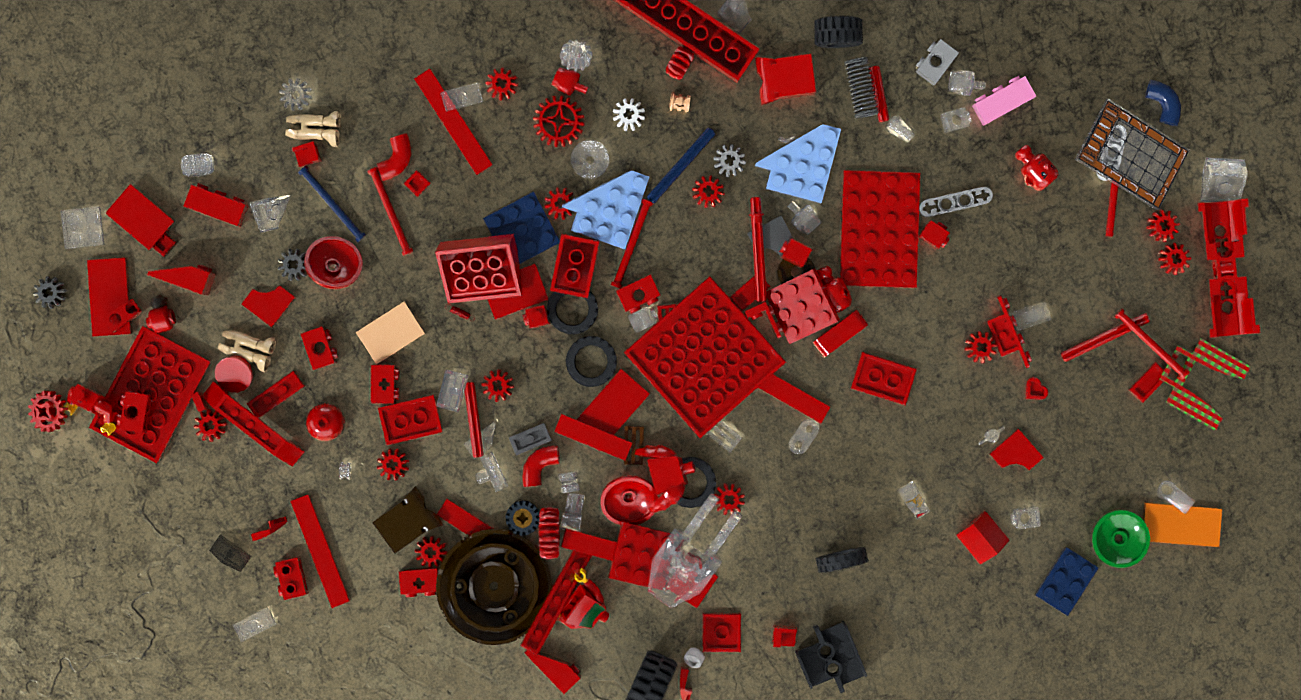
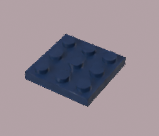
[483,192,560,265]

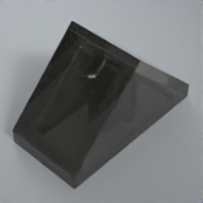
[209,534,252,572]

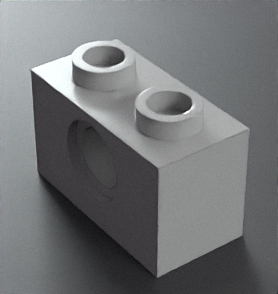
[916,39,959,86]

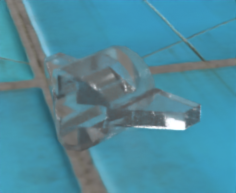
[978,426,1005,445]

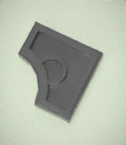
[747,216,794,257]

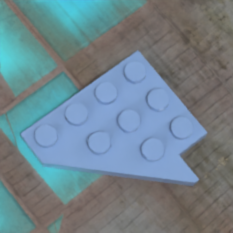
[755,124,841,203]
[562,170,649,249]

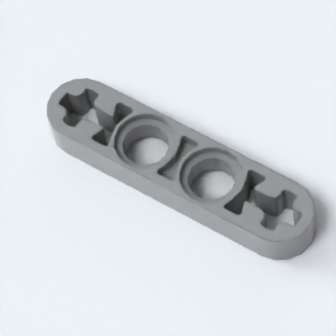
[919,187,993,217]

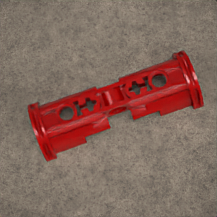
[1197,198,1260,338]

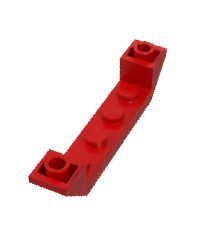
[202,381,305,467]

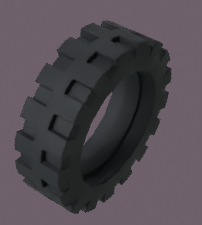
[547,291,598,334]
[566,336,617,387]
[676,457,716,508]
[816,547,868,573]

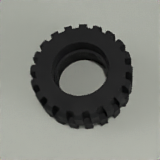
[626,650,678,700]

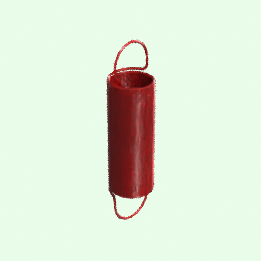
[445,304,475,321]

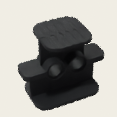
[795,620,867,693]

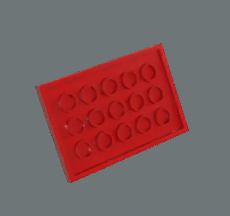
[840,170,920,288]
[89,326,211,464]

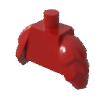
[634,445,696,513]

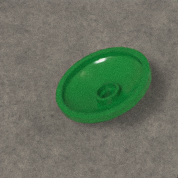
[1092,510,1150,568]

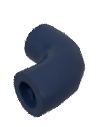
[1145,79,1181,126]

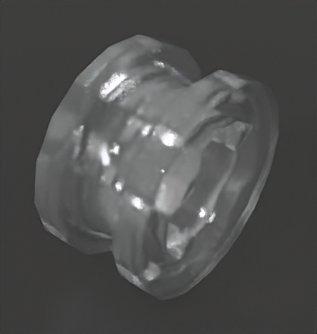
[339,462,351,480]

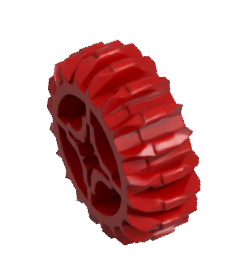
[533,95,585,147]
[539,507,560,559]

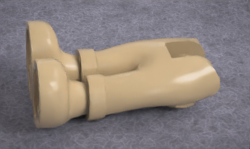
[285,111,341,147]
[218,330,277,372]

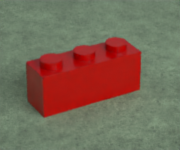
[183,183,248,227]

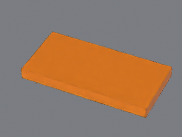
[1143,503,1222,547]

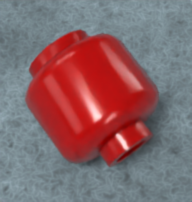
[146,306,176,333]

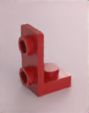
[744,302,783,338]

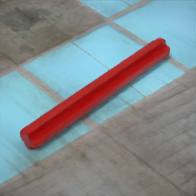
[1061,313,1150,362]

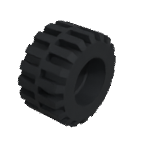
[814,16,863,48]

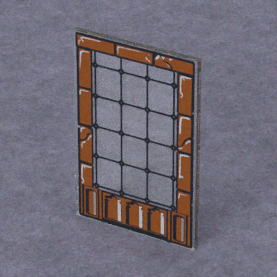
[1075,99,1190,210]

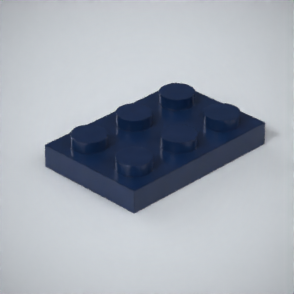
[1035,547,1098,616]

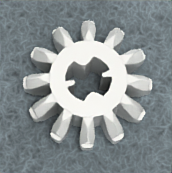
[613,98,645,131]

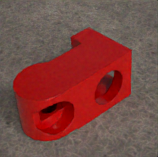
[103,299,142,333]

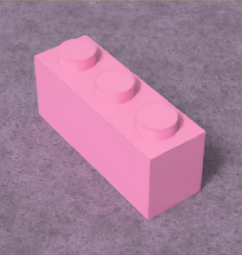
[972,76,1036,126]

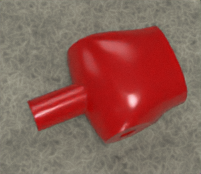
[551,67,589,96]

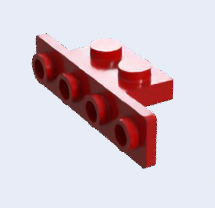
[987,295,1032,368]

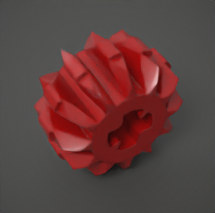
[666,46,694,80]
[485,67,518,101]
[692,175,725,208]
[545,187,573,220]
[1146,209,1180,242]
[1158,242,1192,275]
[964,331,997,363]
[481,369,514,402]
[194,409,227,442]
[377,448,409,481]
[713,483,745,515]
[415,535,448,568]

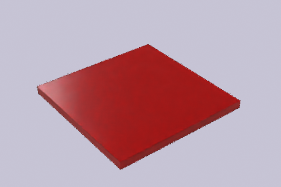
[624,276,786,438]

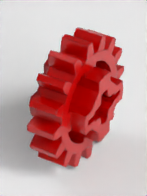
[28,390,69,432]

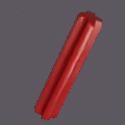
[869,65,889,122]

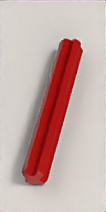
[464,382,484,458]

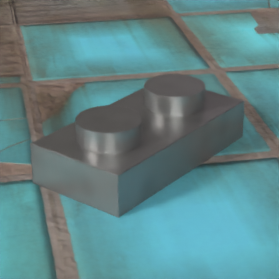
[509,423,552,455]

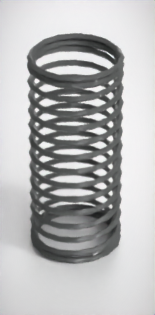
[844,57,879,118]

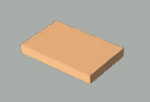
[356,301,425,365]

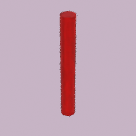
[1105,179,1119,237]

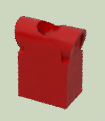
[755,54,816,105]

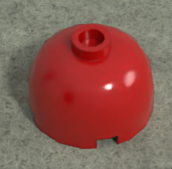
[306,403,345,441]

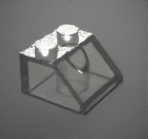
[1201,157,1248,202]

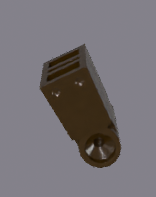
[372,486,444,554]

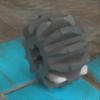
[278,249,307,281]
[33,276,67,309]

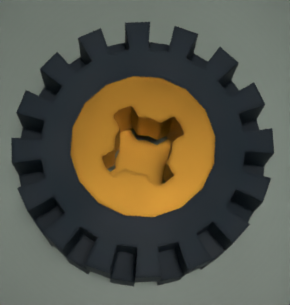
[505,500,540,536]

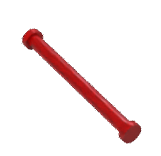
[367,167,414,256]
[610,199,653,289]
[1114,308,1189,380]

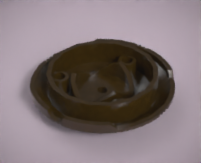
[436,529,552,645]

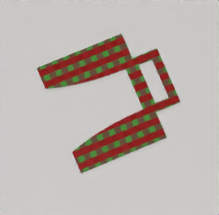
[1160,338,1251,431]

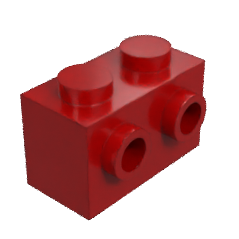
[273,556,309,600]

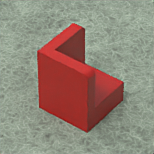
[292,141,321,167]
[772,626,797,648]

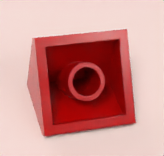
[956,511,1010,565]

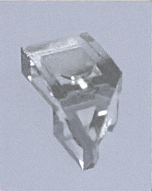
[464,423,496,459]

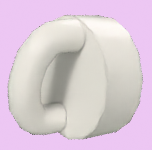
[684,648,705,668]

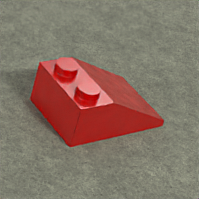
[550,234,600,298]
[147,264,216,296]

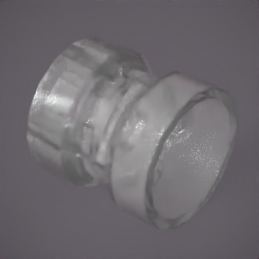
[558,471,580,493]

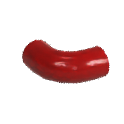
[377,133,412,181]
[522,445,560,487]

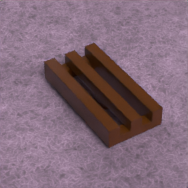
[624,426,644,465]

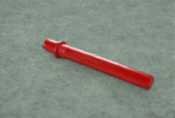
[749,197,767,302]

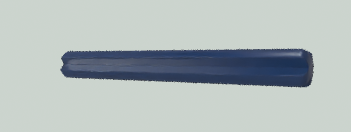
[647,127,715,204]

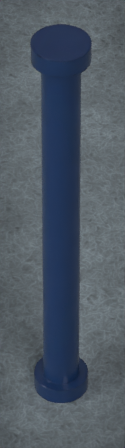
[298,165,366,242]

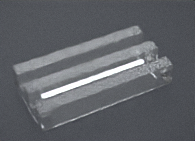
[707,421,742,452]

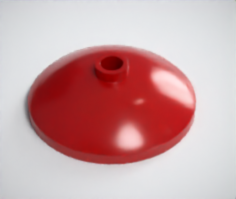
[304,236,363,289]
[600,476,658,525]

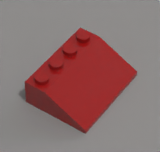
[435,234,522,303]

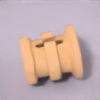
[669,92,690,112]

